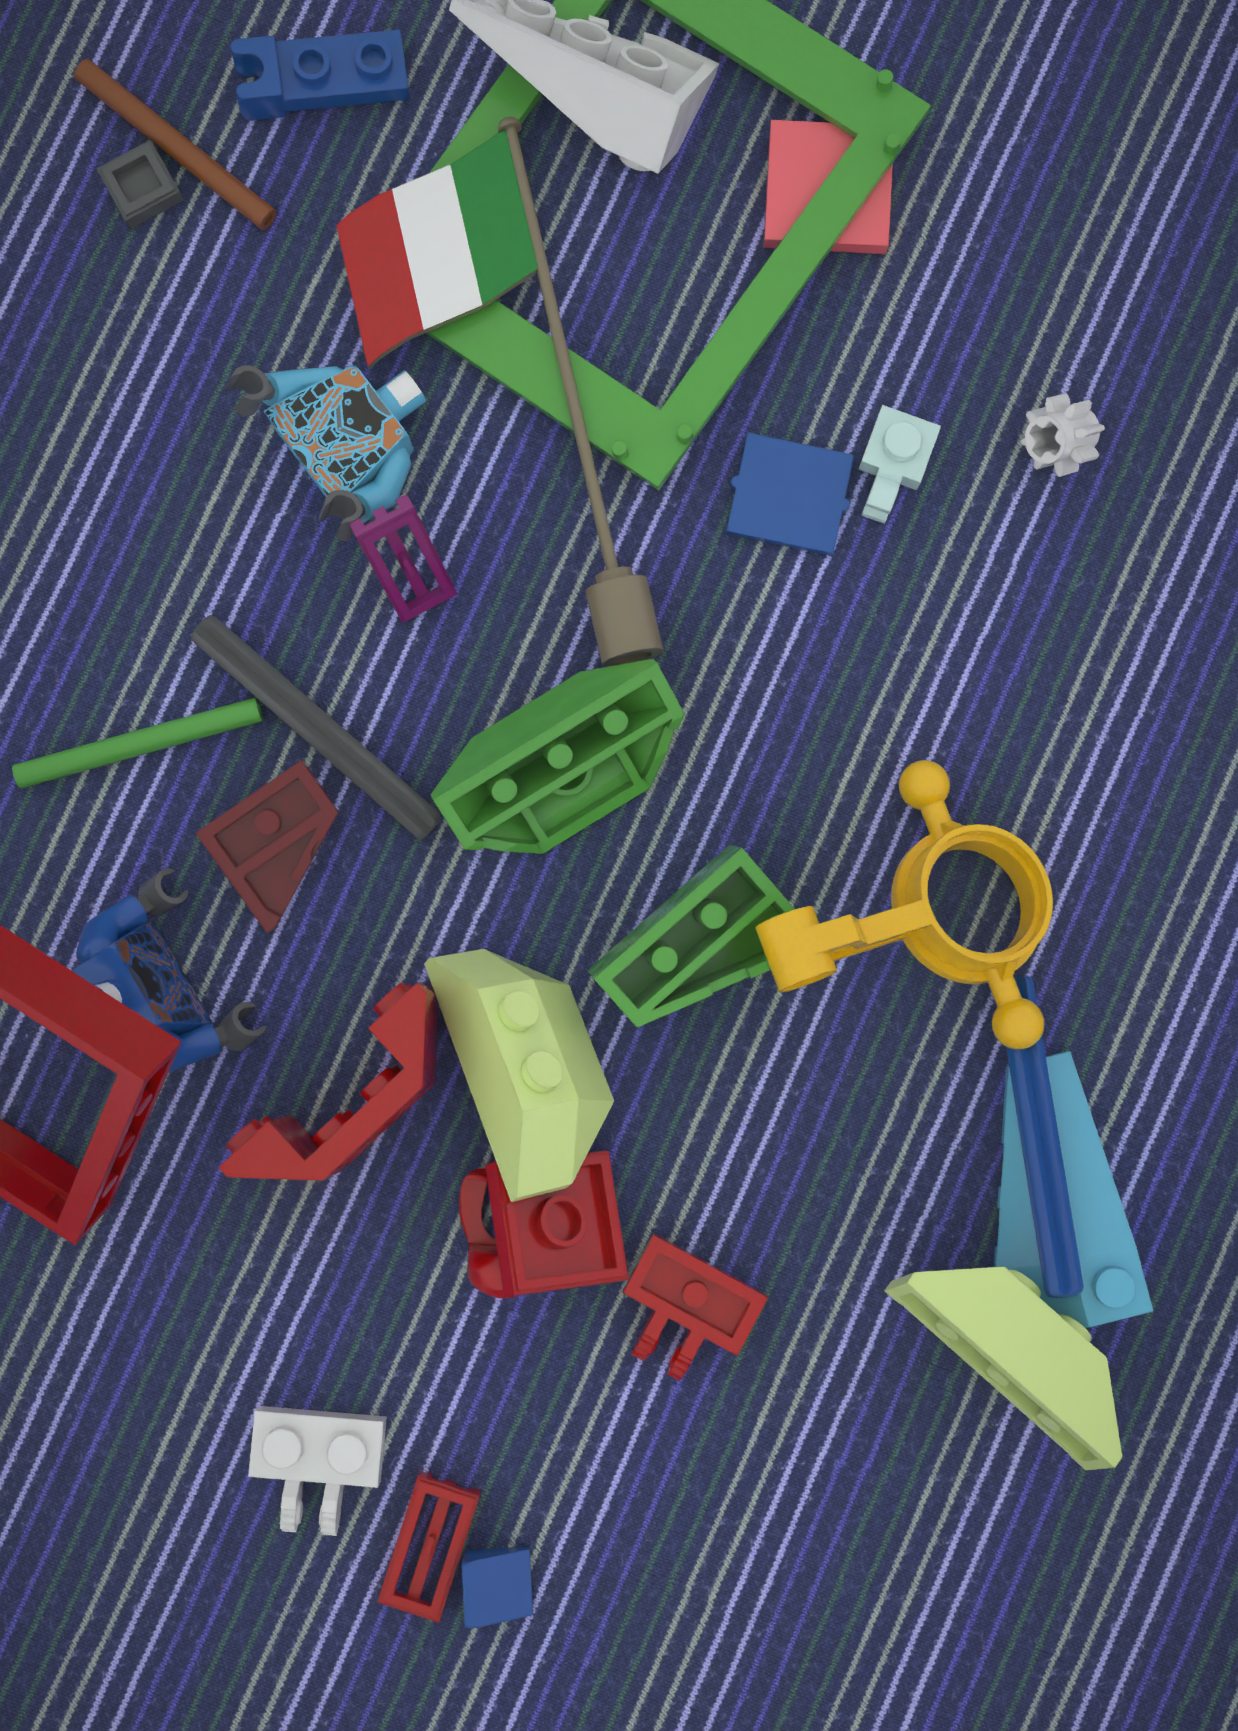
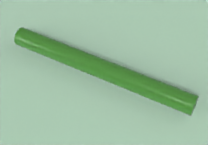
[12,697,264,789]

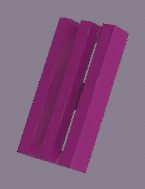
[349,494,457,623]

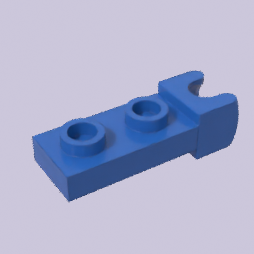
[230,29,409,121]

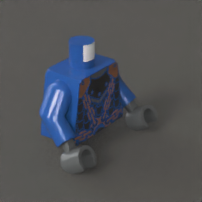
[71,868,266,1071]

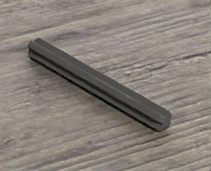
[191,615,442,839]

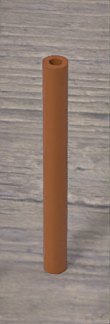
[74,59,277,230]

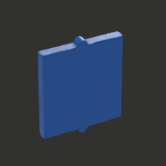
[726,432,854,556]

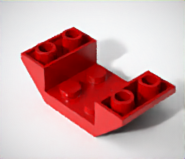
[218,982,439,1181]

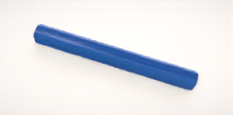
[1006,976,1084,1298]

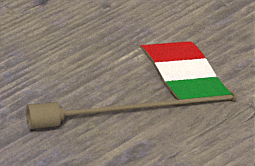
[336,117,664,667]

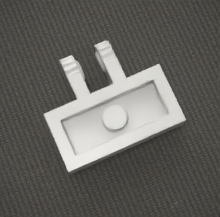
[248,1406,387,1536]

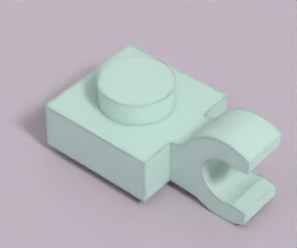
[859,405,941,524]

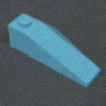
[994,1051,1153,1328]

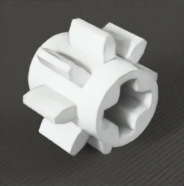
[1021,393,1105,477]

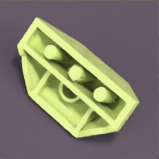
[424,949,614,1202]
[884,1267,1122,1470]

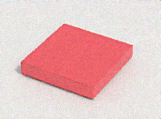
[763,120,893,254]

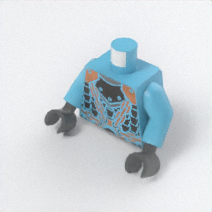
[225,365,426,541]

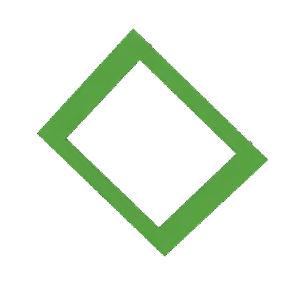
[426,0,931,491]

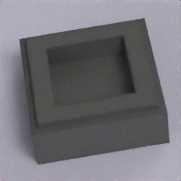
[96,140,184,229]

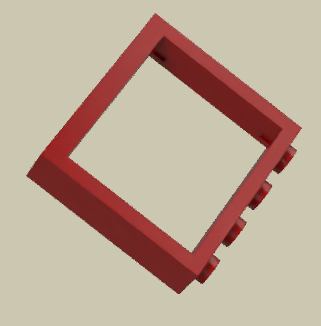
[0,925,181,1245]

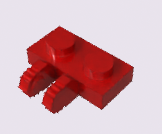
[623,1232,768,1381]

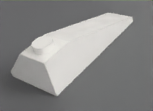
[449,0,719,174]

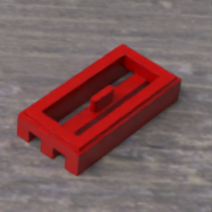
[377,1470,481,1623]

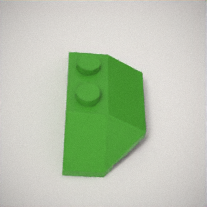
[431,659,685,854]

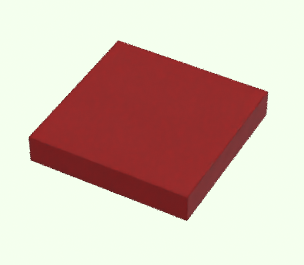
[485,1151,629,1298]

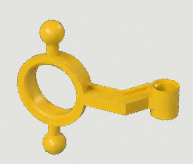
[755,760,1053,1050]

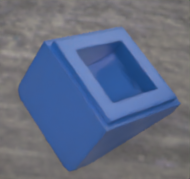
[462,1546,533,1628]

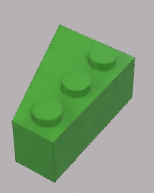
[587,845,795,1028]

